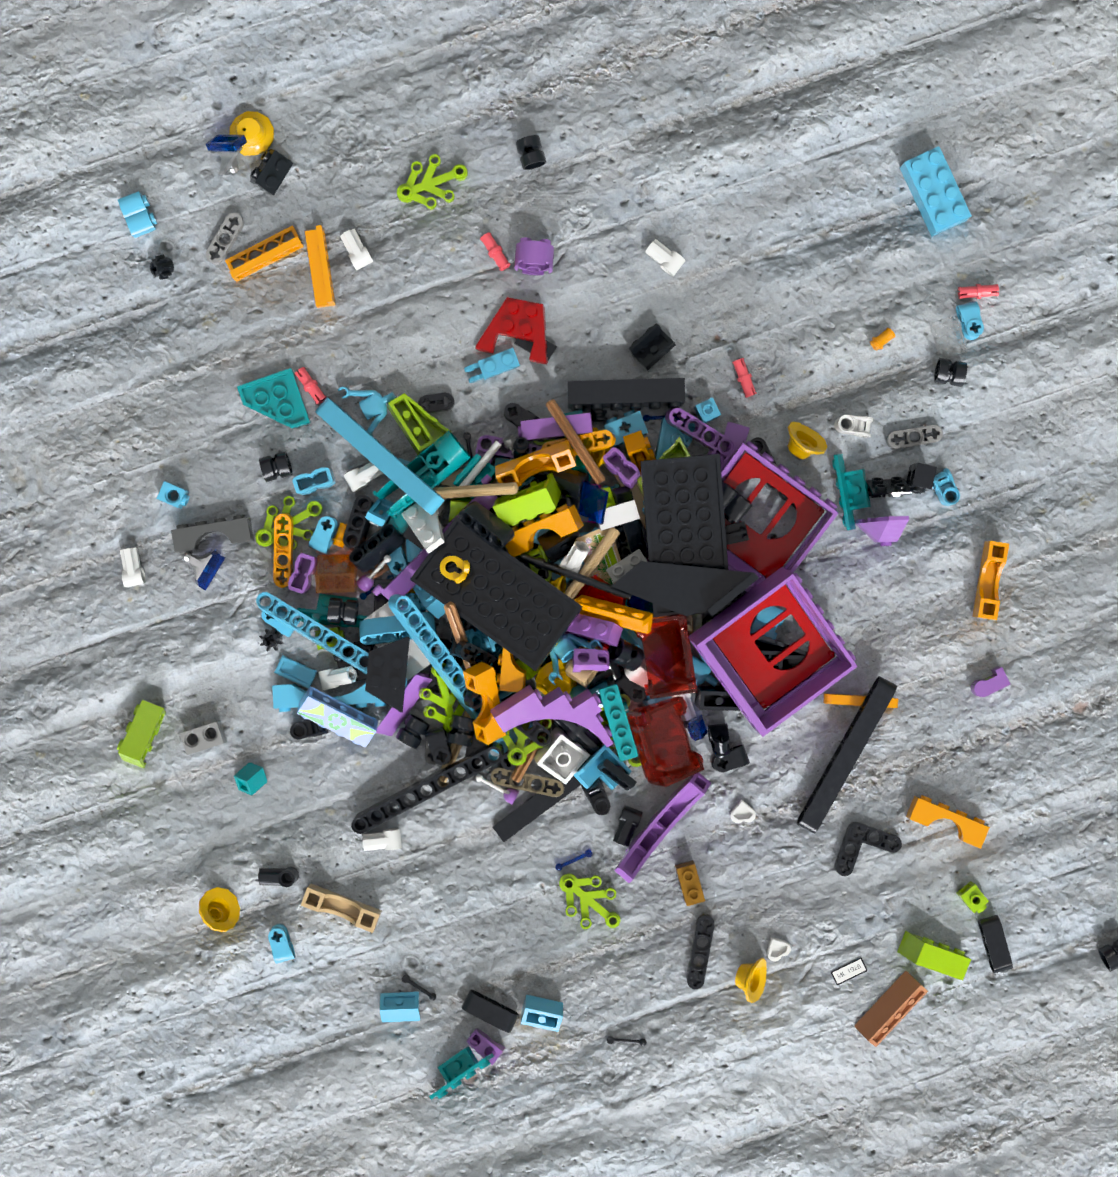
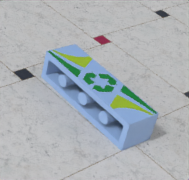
[297,686,378,747]

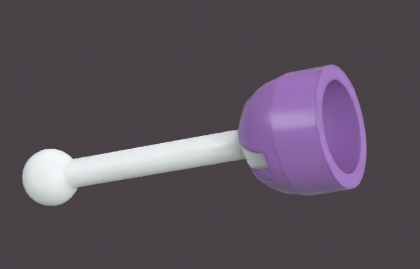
[357,555,391,592]
[475,774,520,805]

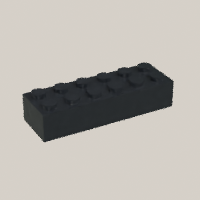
[568,378,685,412]

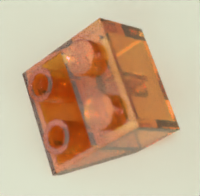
[315,554,357,593]

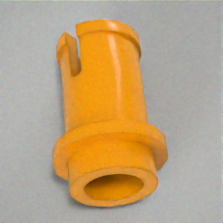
[870,327,895,351]
[332,522,347,548]

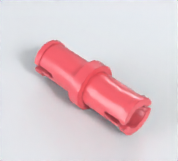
[480,232,511,271]
[958,284,999,299]
[732,358,757,398]
[294,367,326,405]

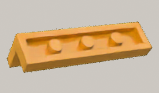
[225,225,304,282]
[305,225,336,308]
[574,595,653,634]

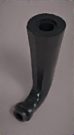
[513,437,589,501]

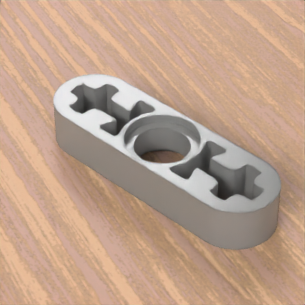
[206,213,244,265]
[886,425,943,449]

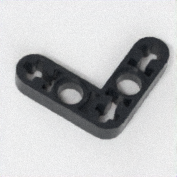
[455,640,501,709]
[835,822,902,876]

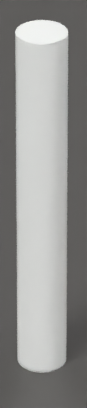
[459,441,502,486]

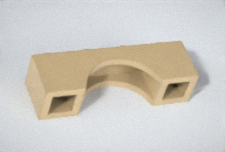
[301,884,382,933]

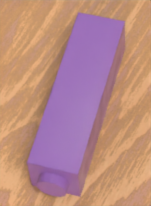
[518,413,593,442]

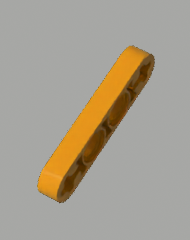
[541,430,616,456]
[273,513,293,588]
[823,693,898,708]

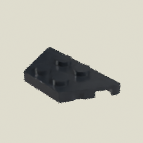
[365,637,410,713]

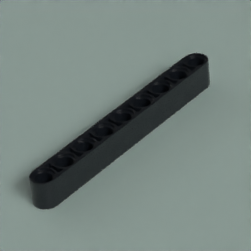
[797,676,897,834]
[351,742,504,834]

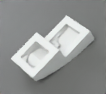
[595,500,640,531]

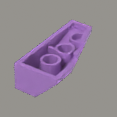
[855,516,909,546]

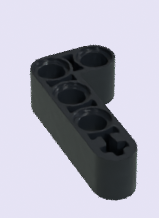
[611,486,648,560]

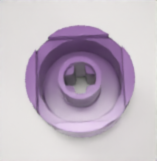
[514,237,554,276]

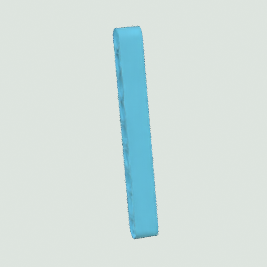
[315,397,445,515]
[256,592,407,688]
[388,594,482,719]

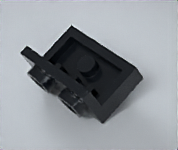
[250,149,293,196]
[629,323,676,371]

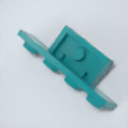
[832,454,871,530]
[297,593,368,628]
[599,684,638,762]
[429,1046,495,1100]

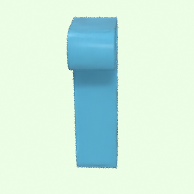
[359,612,437,648]

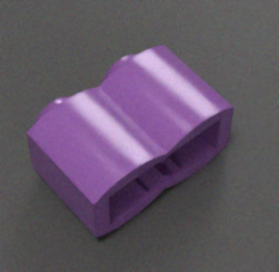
[603,447,641,489]
[288,553,318,594]

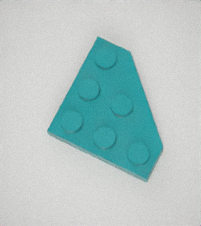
[237,368,311,429]

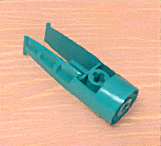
[373,430,471,519]

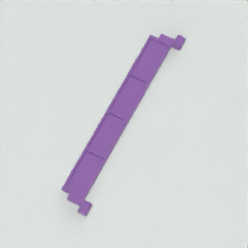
[372,474,498,601]

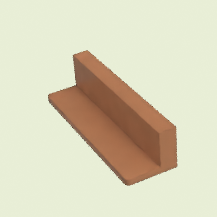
[855,971,928,1047]

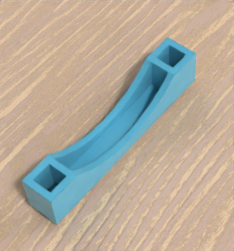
[272,683,386,712]

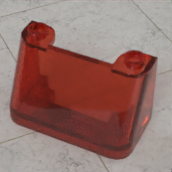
[637,615,697,699]
[627,696,704,787]

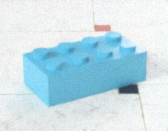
[900,146,972,237]

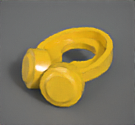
[440,556,470,584]

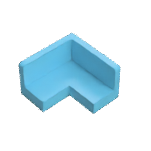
[573,745,632,790]

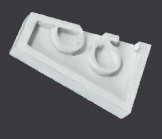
[401,503,444,553]

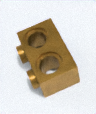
[675,860,705,906]

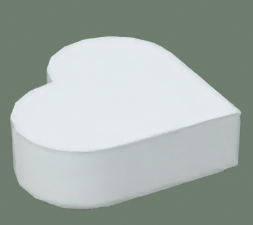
[730,799,756,823]
[767,937,791,961]

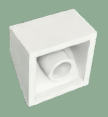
[534,727,590,784]

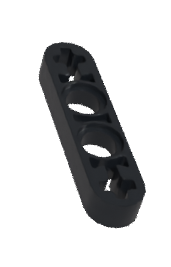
[686,914,714,990]

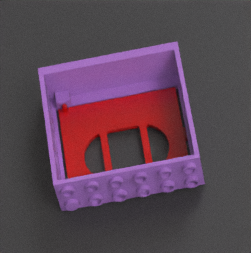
[721,441,839,592]
[688,567,858,737]

